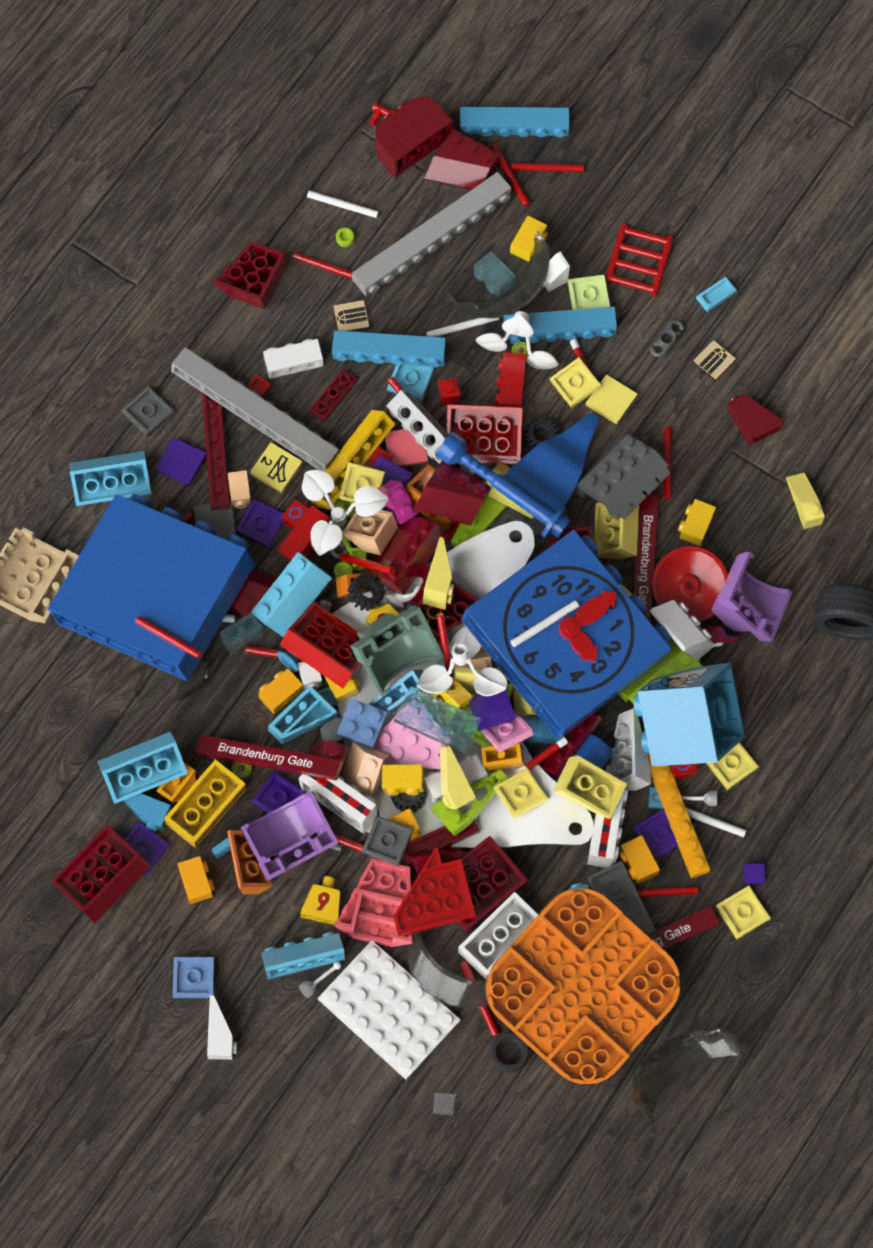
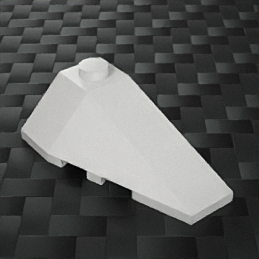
[606,708,651,791]

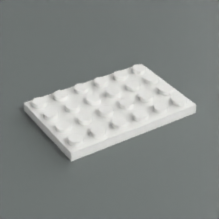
[318,941,460,1080]

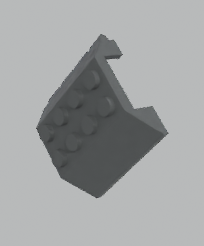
[573,434,671,520]

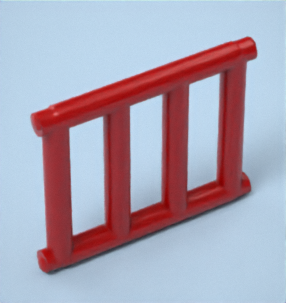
[605,223,674,296]

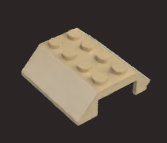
[0,527,79,623]

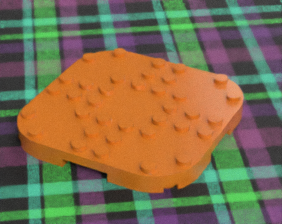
[486,888,680,1084]

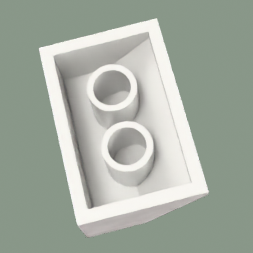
[650,600,715,660]

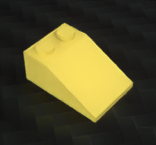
[423,537,454,610]
[553,756,627,819]

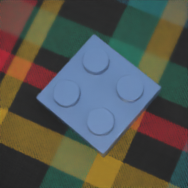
[337,698,388,749]
[173,957,214,998]

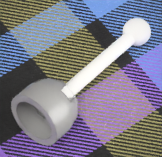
[681,791,717,806]
[298,961,341,998]

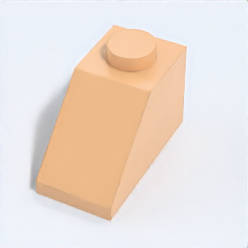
[228,470,251,509]

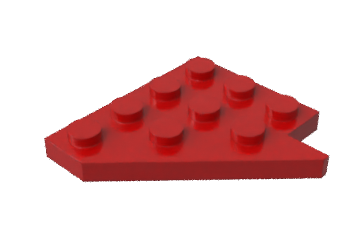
[393,848,476,937]

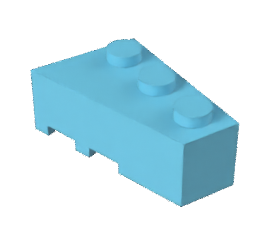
[268,685,337,744]

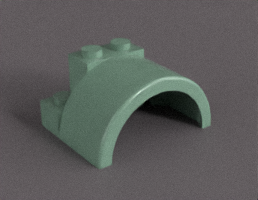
[351,606,444,697]

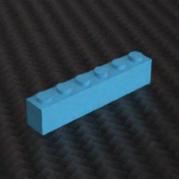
[460,107,569,137]
[503,307,617,344]
[332,331,446,367]

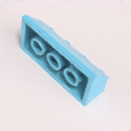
[69,451,151,506]
[251,552,332,637]
[97,732,188,804]
[261,932,345,979]

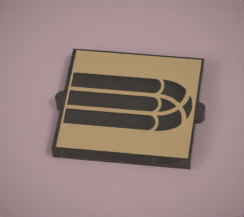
[333,300,370,332]
[692,340,736,382]

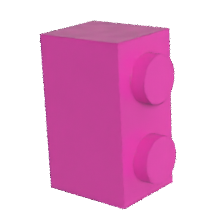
[378,480,417,524]

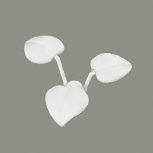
[475,311,559,369]
[302,470,389,556]
[417,626,507,696]

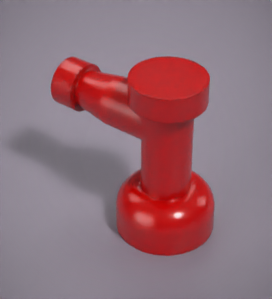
[369,101,397,127]

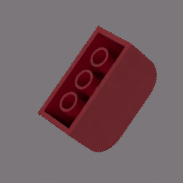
[375,97,453,178]

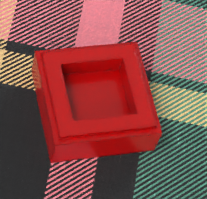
[246,374,271,398]

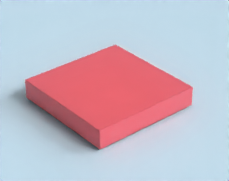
[385,426,428,467]

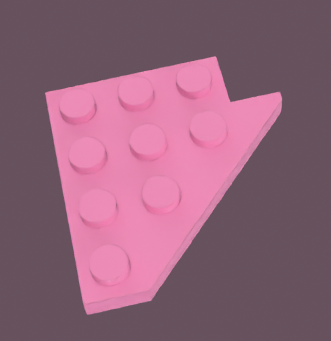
[373,699,454,769]

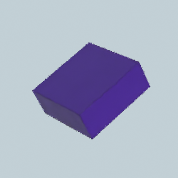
[744,864,765,885]

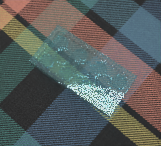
[394,687,482,754]

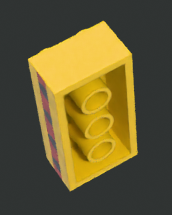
[164,759,246,848]

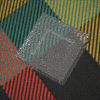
[433,1093,455,1116]

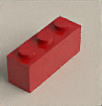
[495,352,526,406]
[277,505,331,562]

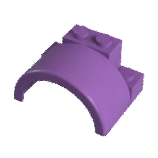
[711,552,792,641]
[241,791,338,881]

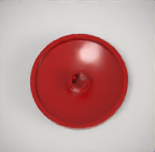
[652,546,728,622]

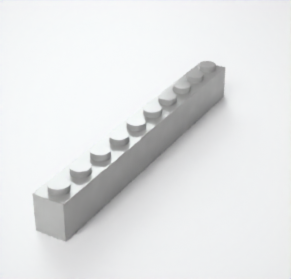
[352,172,511,296]
[171,347,339,472]

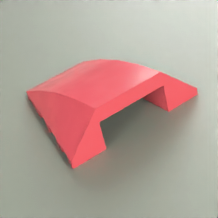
[334,859,412,947]

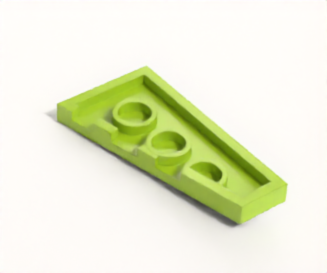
[451,480,507,547]

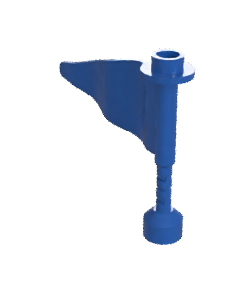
[436,413,599,539]

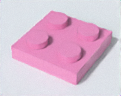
[481,710,534,752]

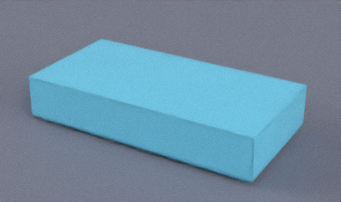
[696,277,737,312]

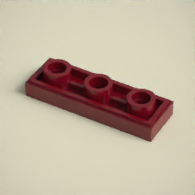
[309,369,358,422]

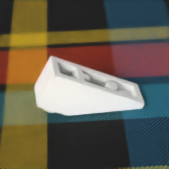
[207,995,237,1060]

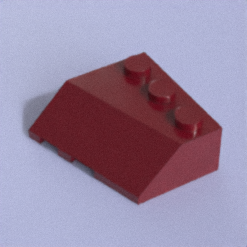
[424,129,500,190]
[212,242,288,310]
[413,461,492,526]
[230,569,277,624]
[415,581,479,638]

